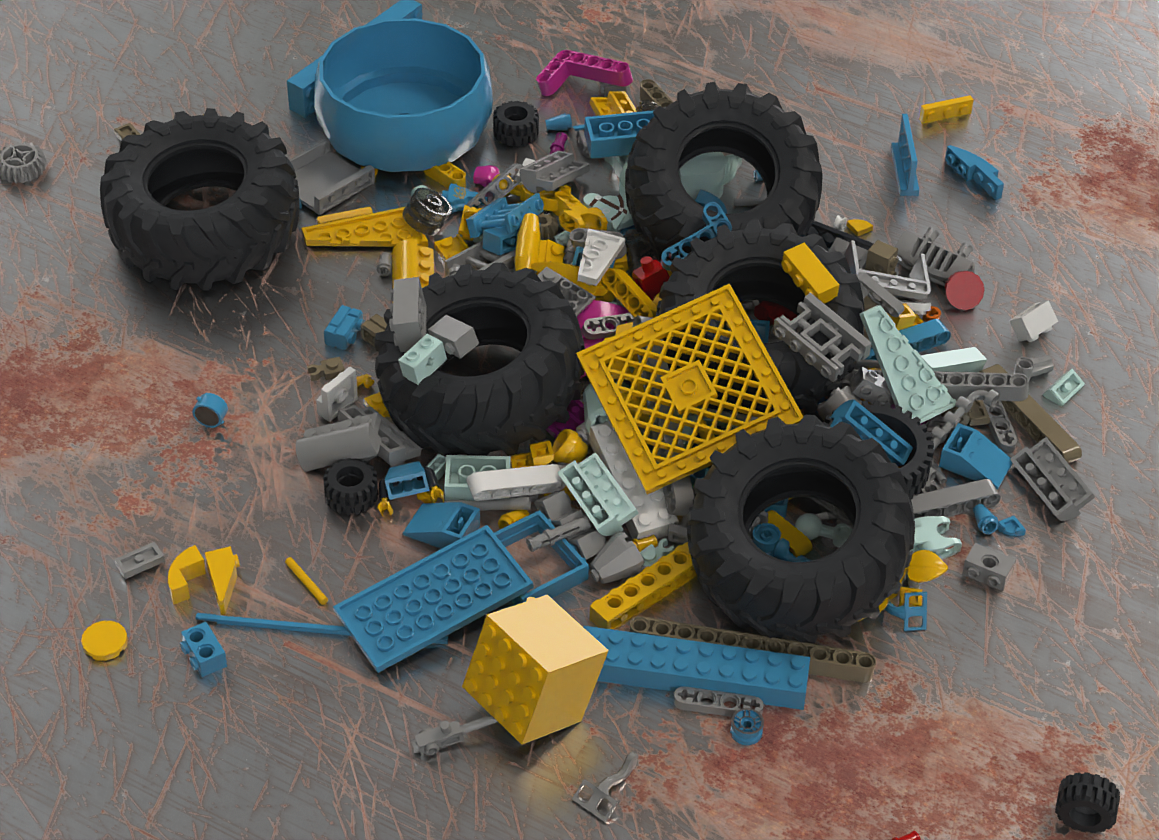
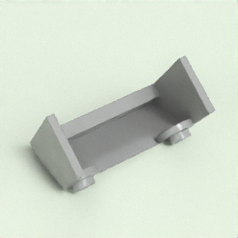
[844,240,931,301]

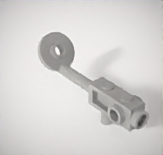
[411,715,498,755]

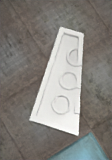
[577,228,625,286]

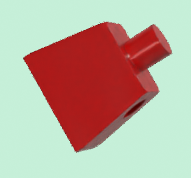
[632,256,670,301]

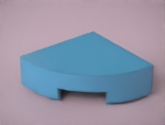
[997,516,1026,536]

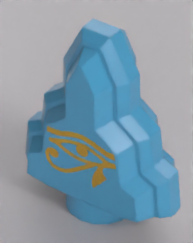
[441,183,488,214]

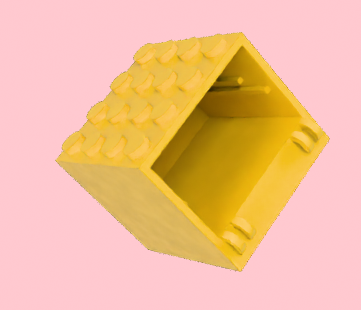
[462,595,609,745]

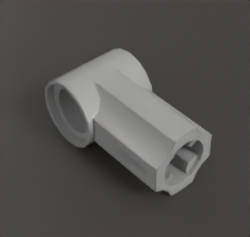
[1013,355,1054,381]

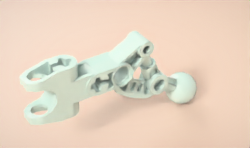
[795,513,962,560]

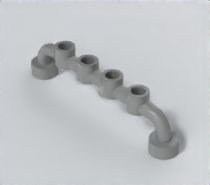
[926,389,1000,482]

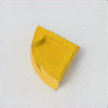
[846,219,873,237]

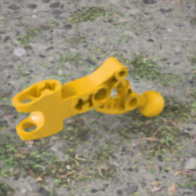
[491,174,608,233]

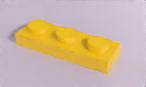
[919,95,974,124]

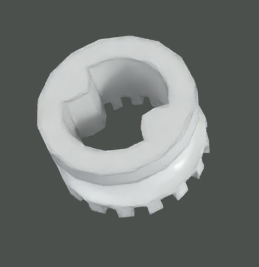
[833,215,847,232]

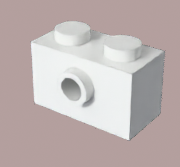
[1009,300,1058,342]

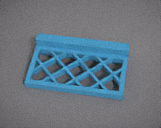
[891,114,920,196]

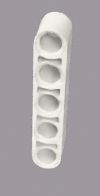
[466,464,566,501]

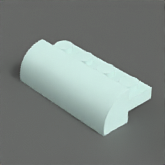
[557,452,639,536]

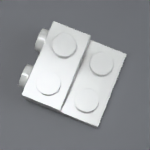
[316,367,358,422]

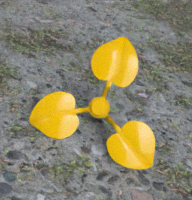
[859,550,948,621]

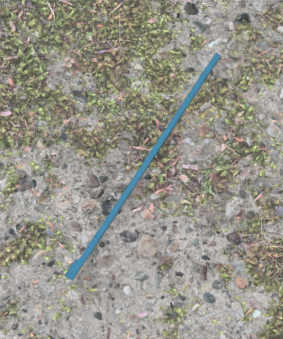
[195,613,449,645]

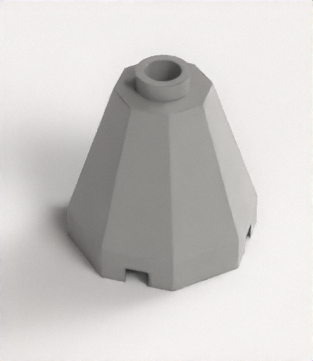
[589,531,646,584]

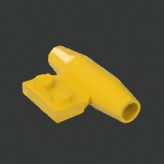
[514,213,564,272]

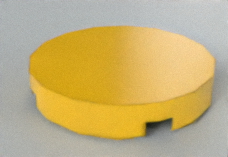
[81,621,128,661]

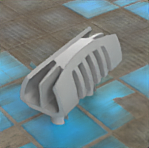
[895,227,975,286]

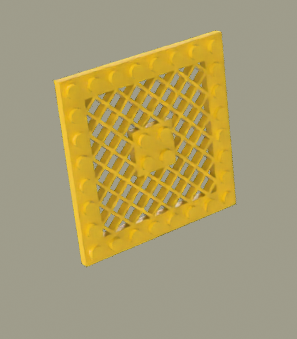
[576,284,804,495]

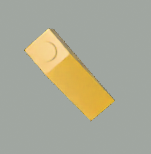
[204,546,240,616]

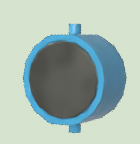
[192,393,228,428]

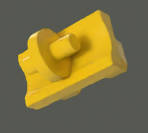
[458,205,483,241]

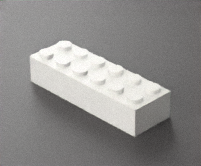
[588,421,679,540]

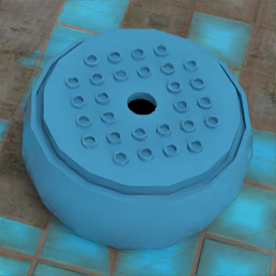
[314,18,493,172]

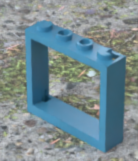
[494,510,590,605]

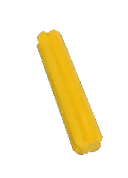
[317,206,373,224]

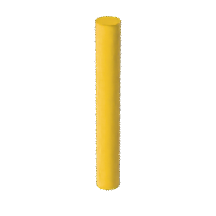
[285,557,328,605]

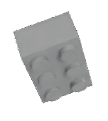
[389,277,427,352]

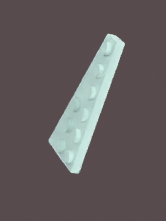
[860,305,956,424]

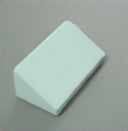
[1042,369,1085,406]

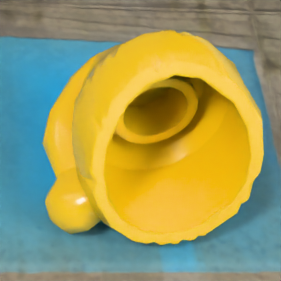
[552,429,588,464]

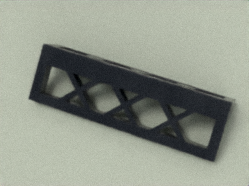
[806,220,874,250]

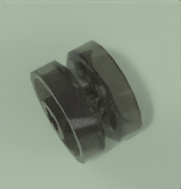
[403,188,452,236]

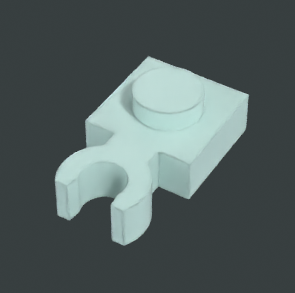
[640,538,675,567]

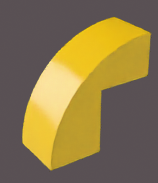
[168,545,206,605]

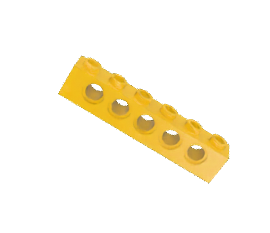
[589,542,697,630]

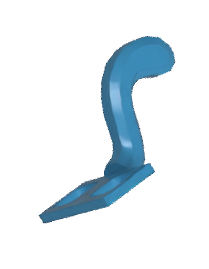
[884,591,927,631]

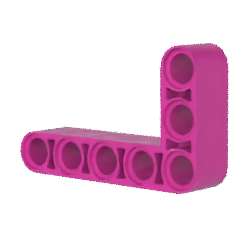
[536,50,633,96]

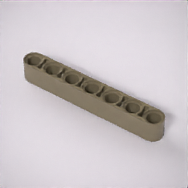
[979,364,1082,463]

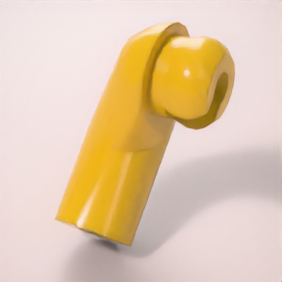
[356,374,375,388]

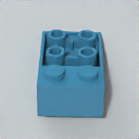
[939,423,1013,490]
[403,502,480,549]

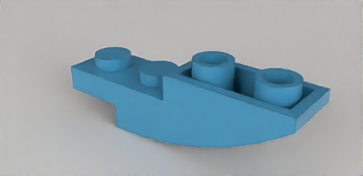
[945,145,1004,200]

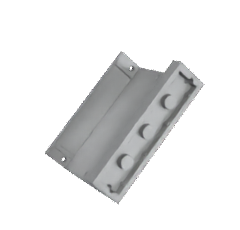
[290,139,375,215]

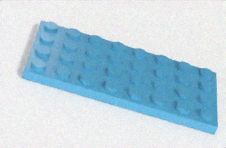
[333,525,534,673]

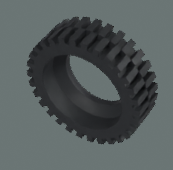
[822,400,934,499]

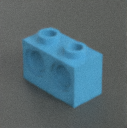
[180,622,227,677]

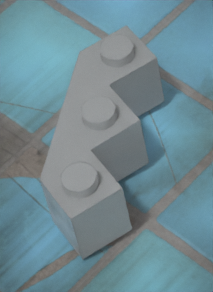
[534,490,606,559]

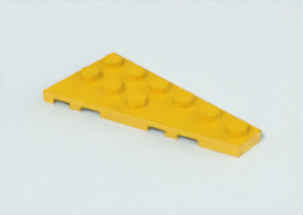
[301,205,428,247]

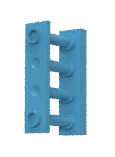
[466,193,544,238]

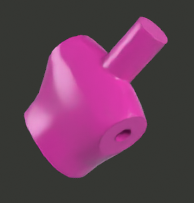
[473,165,500,187]

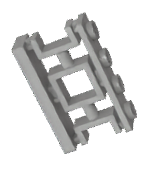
[773,293,872,382]

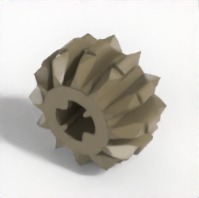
[537,212,558,240]

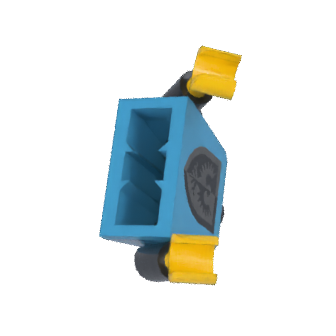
[378,461,444,517]

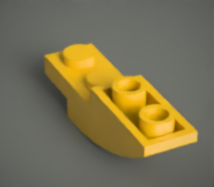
[531,262,607,296]

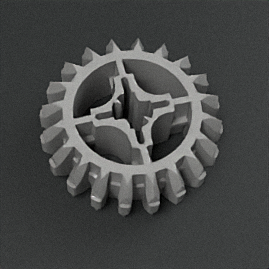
[0,142,46,184]

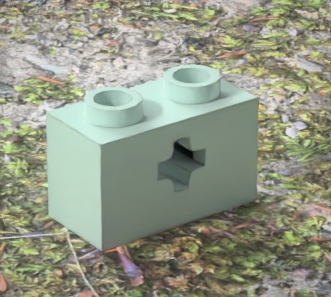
[398,334,447,385]

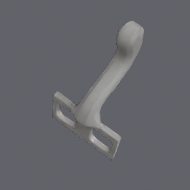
[572,751,639,822]

